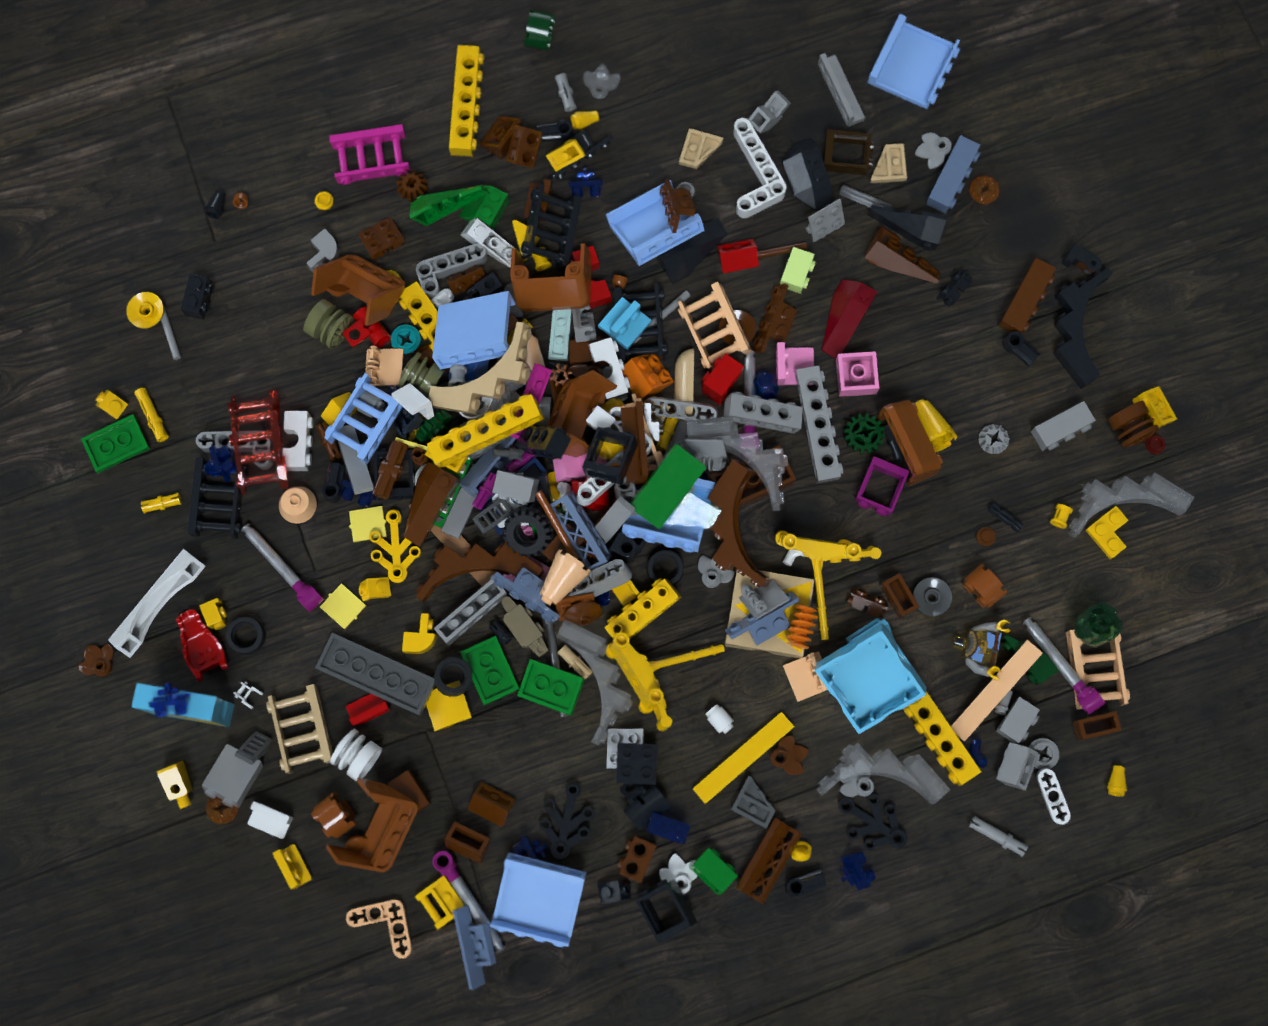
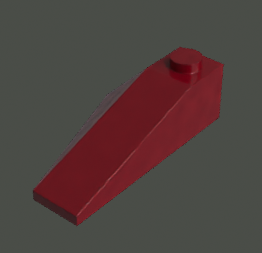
[822,280,877,359]

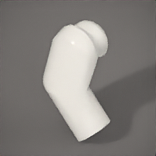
[557,482,571,511]
[783,549,805,566]

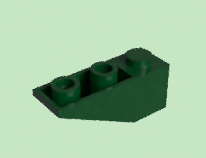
[1000,635,1059,686]

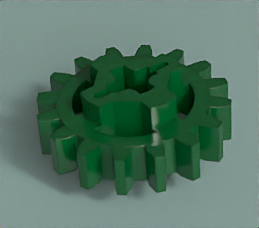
[415,410,452,444]
[843,413,885,455]

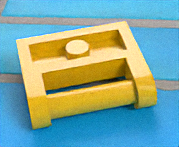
[415,875,464,930]

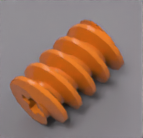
[786,605,819,649]

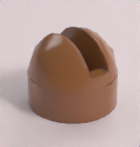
[233,192,248,209]
[612,275,628,289]

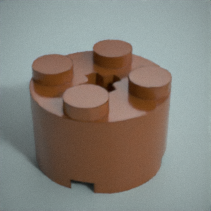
[962,564,1007,608]
[311,792,358,839]

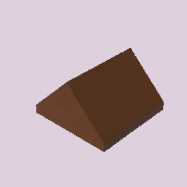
[479,116,522,160]

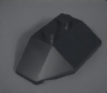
[782,138,833,211]

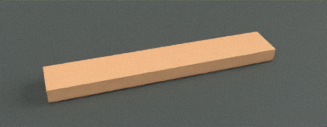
[951,640,1042,742]

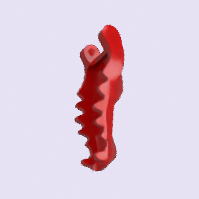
[176,609,228,683]

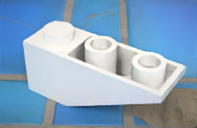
[460,218,520,268]

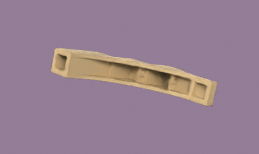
[428,322,531,415]

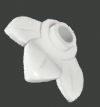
[659,854,697,894]

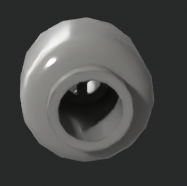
[356,390,385,418]

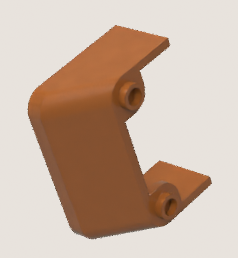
[510,243,592,312]
[311,255,405,326]
[546,370,617,457]
[877,400,943,487]
[326,778,418,872]

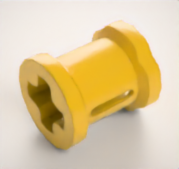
[531,247,552,271]
[1050,504,1073,529]

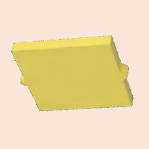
[395,437,428,453]
[349,506,387,542]
[320,583,366,629]

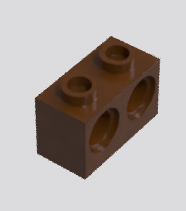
[506,124,542,168]
[617,836,656,883]

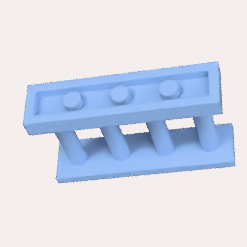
[325,373,403,464]

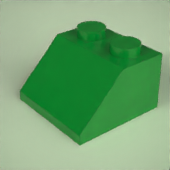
[459,185,509,231]

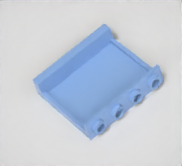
[868,14,960,109]
[606,180,705,266]
[432,291,516,370]
[622,478,715,552]
[490,853,586,947]

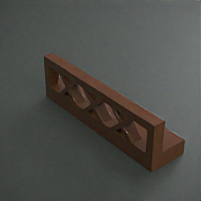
[620,401,648,483]
[736,818,802,904]

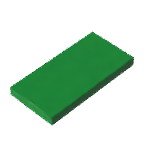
[630,443,706,530]

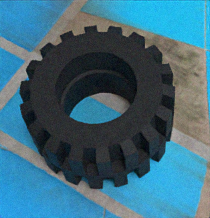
[503,504,555,557]

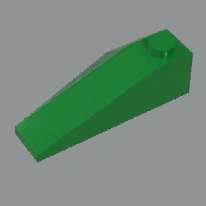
[409,186,489,227]

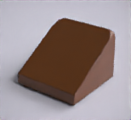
[413,344,435,368]

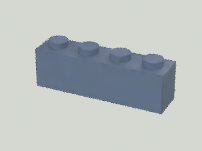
[926,135,981,214]
[459,436,518,498]

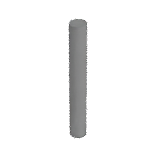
[161,307,181,360]

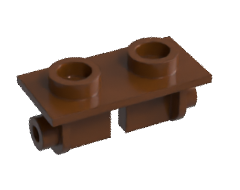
[446,265,486,295]
[847,589,888,618]

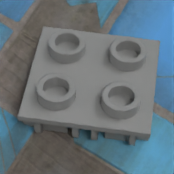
[806,199,845,242]
[685,439,729,471]
[739,579,790,620]
[606,729,644,769]

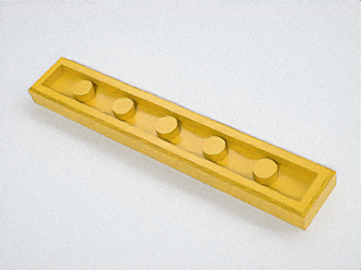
[693,712,794,804]

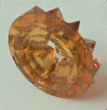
[970,175,1000,204]
[206,797,238,824]

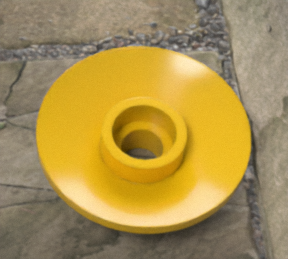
[126,292,164,329]

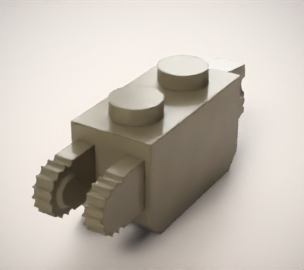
[501,596,548,657]

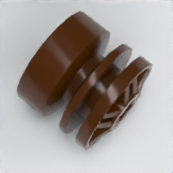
[1107,400,1160,448]

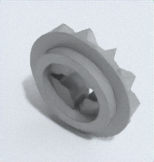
[978,424,1010,454]
[1028,738,1059,769]

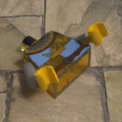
[953,620,1010,681]

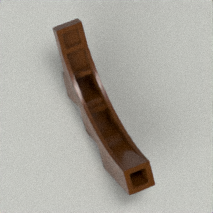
[707,460,772,587]
[416,542,544,603]

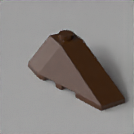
[865,225,941,283]
[404,462,461,547]

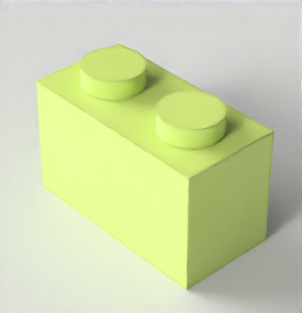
[780,247,816,294]

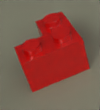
[701,353,744,406]

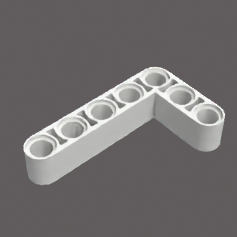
[734,118,786,218]
[576,407,652,506]

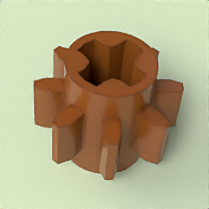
[550,363,573,386]

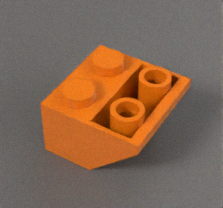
[622,354,674,401]

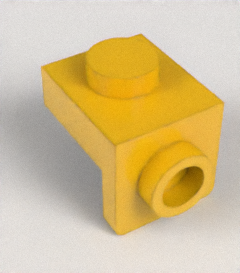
[96,390,128,419]
[359,577,391,601]

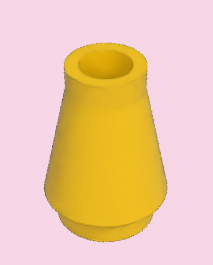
[571,110,599,130]
[1107,766,1127,796]

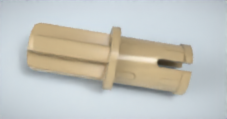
[558,645,592,679]

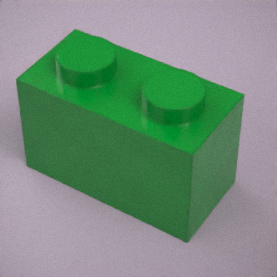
[689,848,738,896]

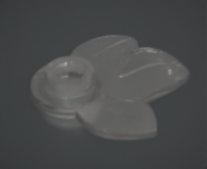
[583,64,620,99]

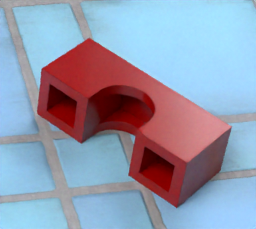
[570,246,611,309]

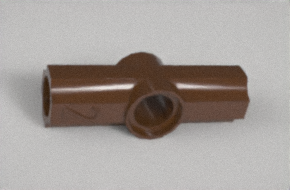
[372,440,409,500]

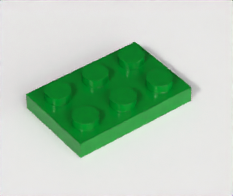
[81,414,150,473]
[460,636,520,706]
[517,659,585,716]

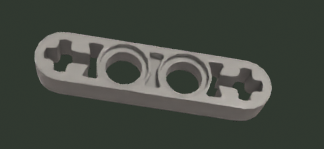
[647,396,718,423]

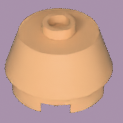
[279,486,317,524]

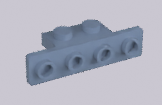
[491,567,560,622]
[725,592,799,646]
[453,905,496,990]

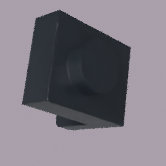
[598,879,631,904]

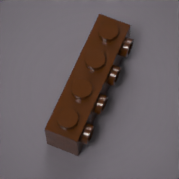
[999,258,1056,333]

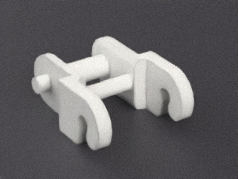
[233,682,263,709]

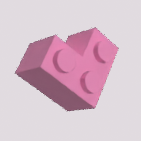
[553,454,607,482]

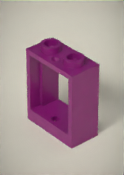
[854,456,909,517]

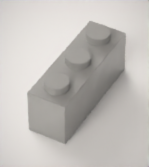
[1031,401,1096,451]

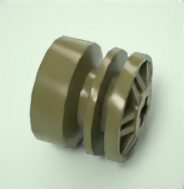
[303,299,353,349]
[398,352,445,398]

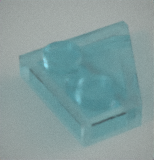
[668,491,721,528]

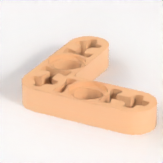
[346,900,412,958]

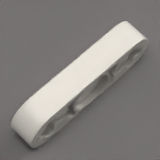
[1036,768,1070,824]

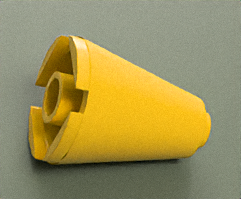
[915,399,957,453]

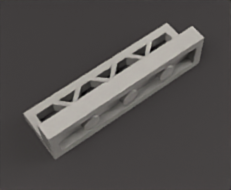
[818,53,865,127]

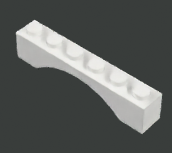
[108,549,205,658]

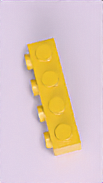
[604,578,682,640]

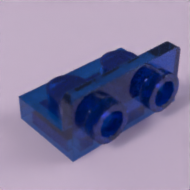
[646,813,690,845]

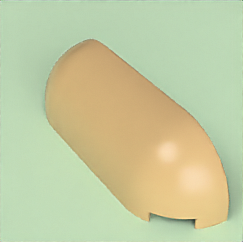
[674,349,694,423]

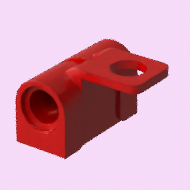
[342,306,391,349]

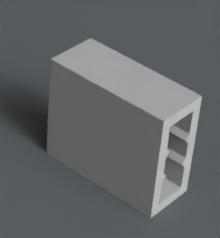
[202,744,263,808]

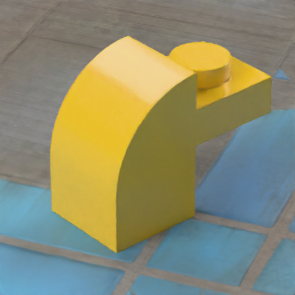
[402,613,437,654]

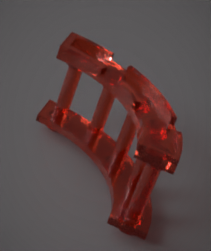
[228,390,289,495]

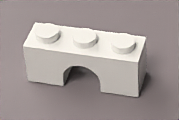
[588,337,630,399]
[282,411,314,471]

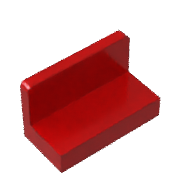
[717,239,759,273]
[346,694,391,728]

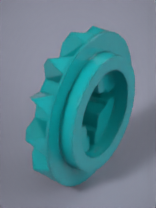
[391,325,421,355]

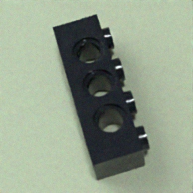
[515,424,572,460]

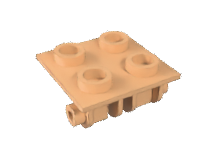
[365,346,404,386]
[783,651,828,702]

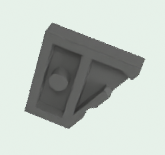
[731,776,775,829]

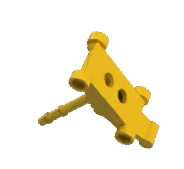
[774,530,881,640]
[605,632,725,731]

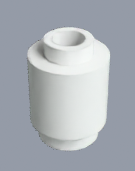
[705,704,734,734]

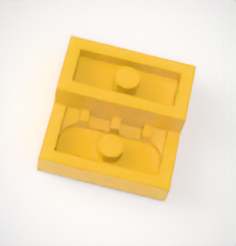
[426,681,472,731]

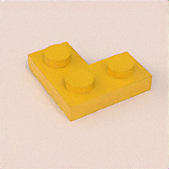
[1085,506,1129,560]

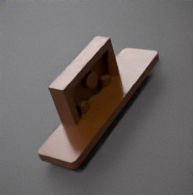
[660,179,695,233]
[752,284,797,354]

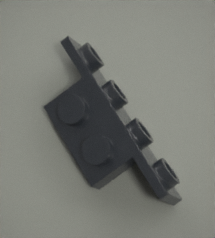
[548,129,613,180]

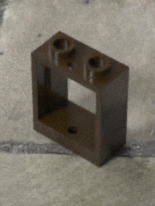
[823,129,874,175]

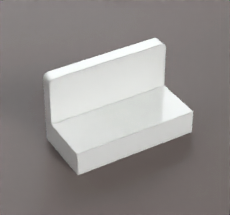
[392,383,434,419]
[248,801,293,839]

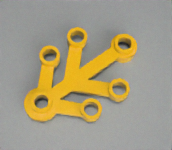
[369,509,421,583]

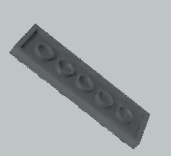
[315,633,435,716]

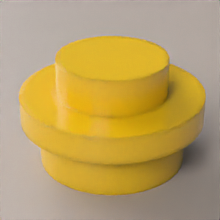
[315,192,334,210]

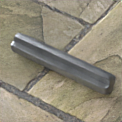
[839,185,892,208]

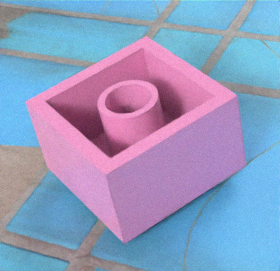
[836,352,879,397]

